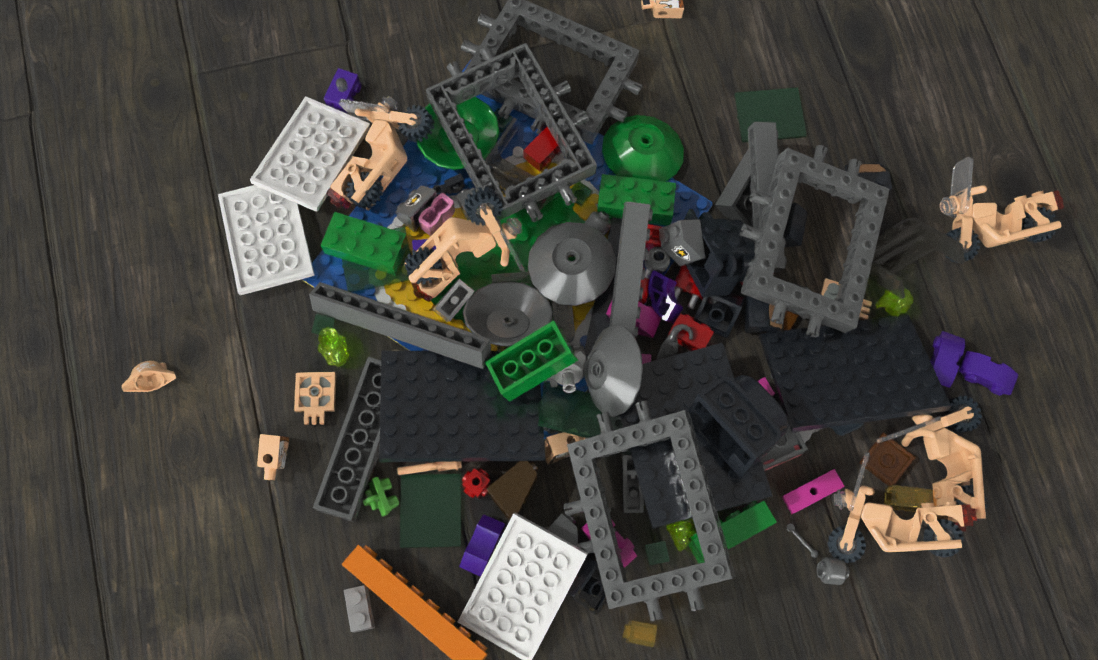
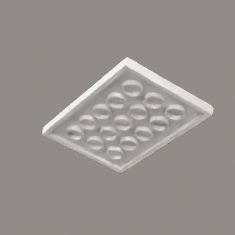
[250,96,370,212]
[218,185,315,295]
[458,513,588,660]

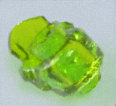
[875,288,914,317]
[317,327,349,366]
[666,518,697,551]

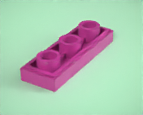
[782,469,845,515]

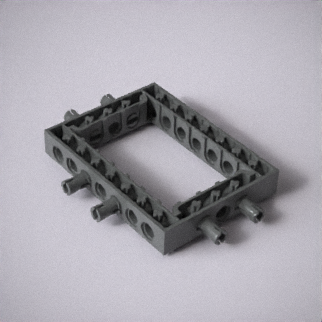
[461,0,642,145]
[426,43,597,222]
[740,145,890,337]
[564,401,736,621]

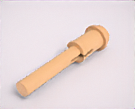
[397,461,462,475]

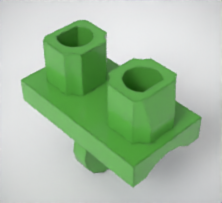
[363,477,399,517]

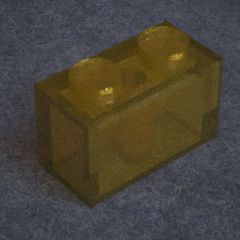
[885,485,933,512]
[623,621,657,648]

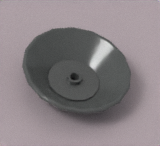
[528,222,616,306]
[463,281,553,347]
[584,325,643,417]

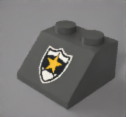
[396,185,437,232]
[659,220,705,266]

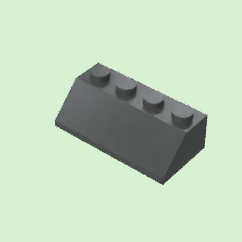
[715,148,753,227]

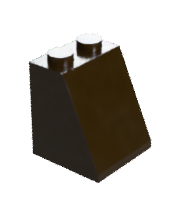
[487,461,538,521]

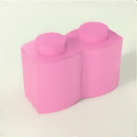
[419,193,455,236]

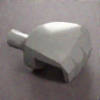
[553,344,587,393]

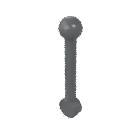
[786,523,819,558]

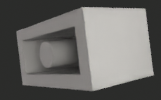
[432,279,475,322]
[344,585,375,633]

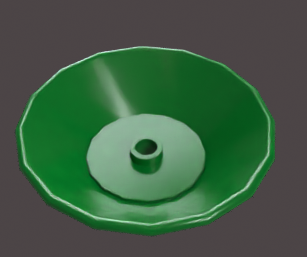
[417,96,500,170]
[602,115,684,182]

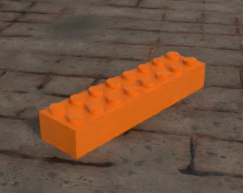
[341,545,488,660]

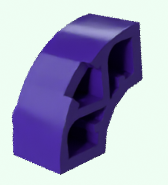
[648,270,683,324]
[930,331,965,388]
[959,351,1018,395]
[459,514,505,577]

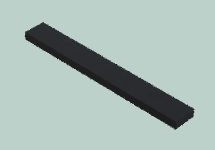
[585,218,622,356]

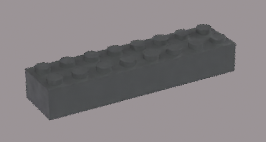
[313,357,381,523]

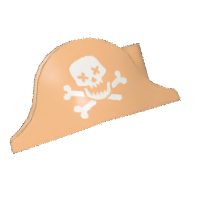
[122,361,176,392]

